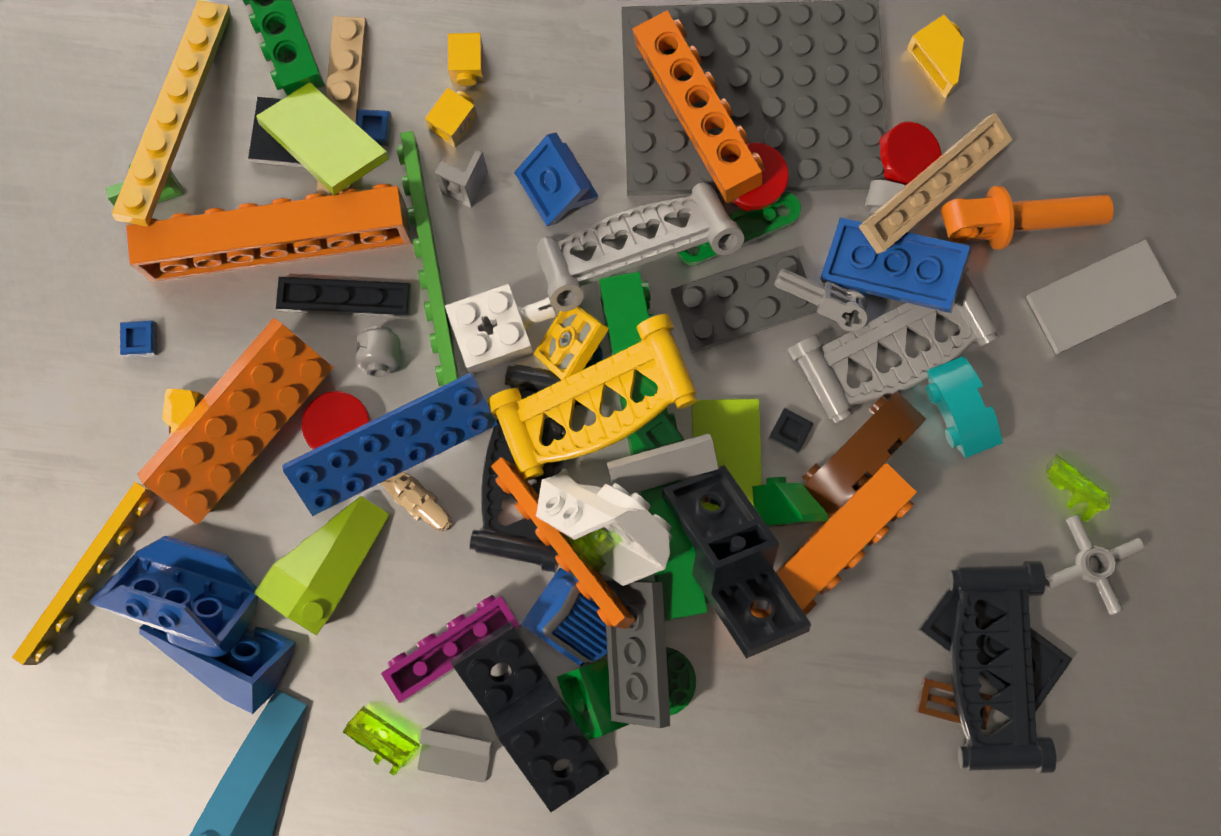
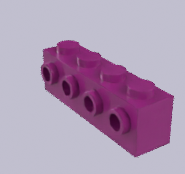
[381,595,522,703]

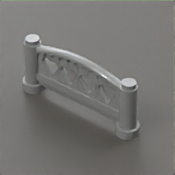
[536,182,744,311]
[788,266,999,423]

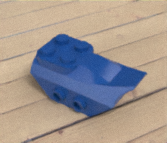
[89,536,259,657]

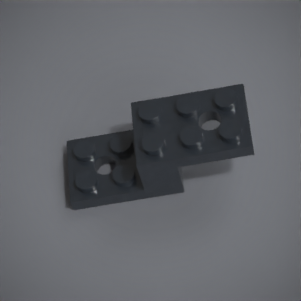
[661,465,811,659]
[450,621,609,812]

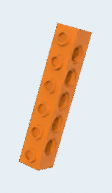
[632,10,765,203]

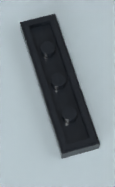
[276,277,412,318]

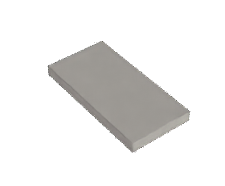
[1026,239,1177,355]

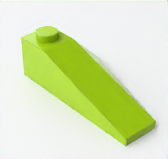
[254,495,390,636]

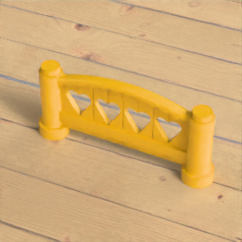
[487,314,697,481]

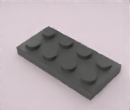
[670,248,817,353]
[605,580,670,728]

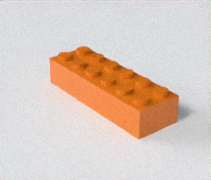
[137,318,333,525]
[751,463,917,618]

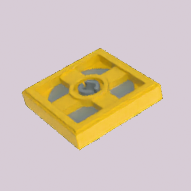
[533,305,608,380]

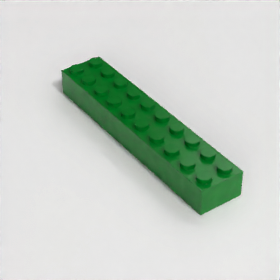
[599,271,711,622]

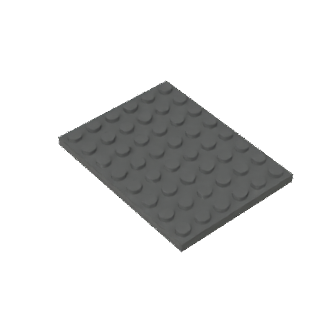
[621,0,887,196]

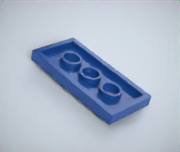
[820,218,971,313]

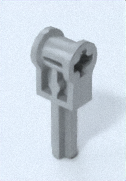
[774,269,868,332]

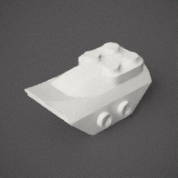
[536,468,673,586]

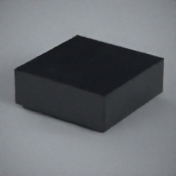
[768,408,814,454]

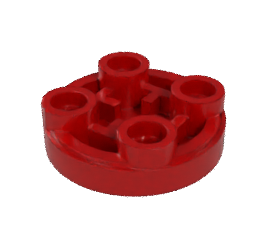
[879,121,942,186]
[725,143,789,211]
[302,391,372,450]

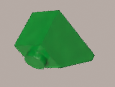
[752,477,828,527]

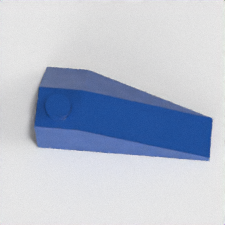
[139,624,296,714]

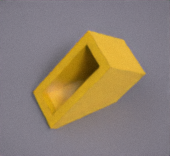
[907,14,964,98]

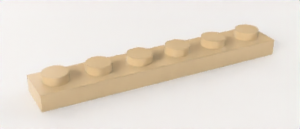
[316,16,367,196]
[858,113,1013,254]

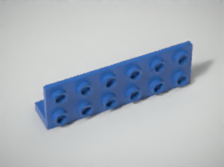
[282,373,498,516]

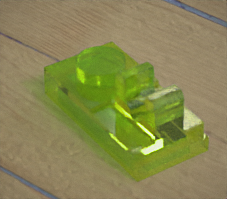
[1046,453,1111,521]
[568,528,614,573]
[343,706,420,775]

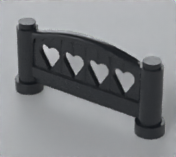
[469,364,586,573]
[948,561,1057,773]

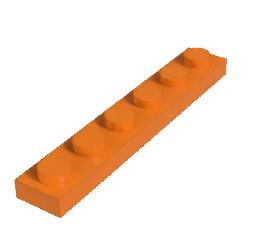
[491,457,636,630]

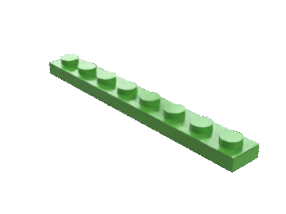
[396,131,459,386]

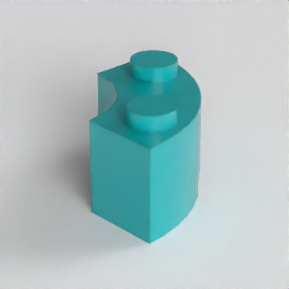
[925,356,1003,458]

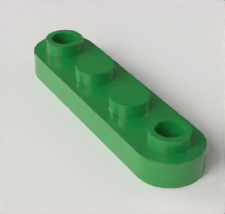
[677,192,801,266]

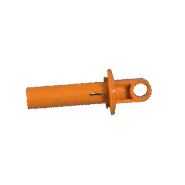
[941,186,1114,250]

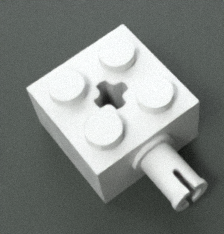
[445,283,556,375]

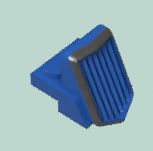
[521,568,608,667]

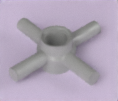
[1046,514,1145,615]

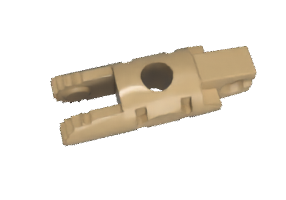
[381,472,452,532]

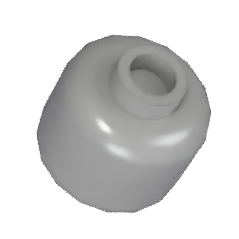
[356,325,400,378]

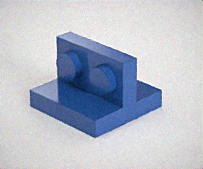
[514,132,599,226]

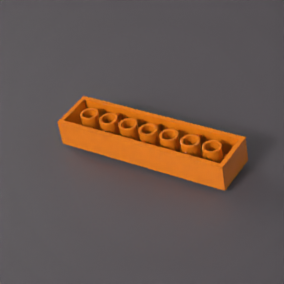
[126,184,412,282]

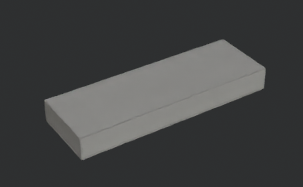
[607,434,719,494]

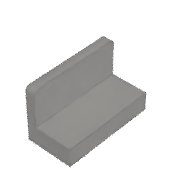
[434,149,488,207]
[417,728,494,783]

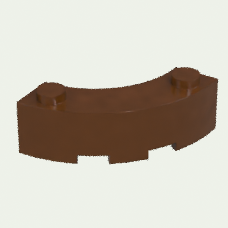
[802,391,926,519]

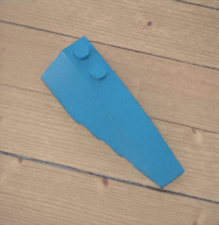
[189,689,308,836]

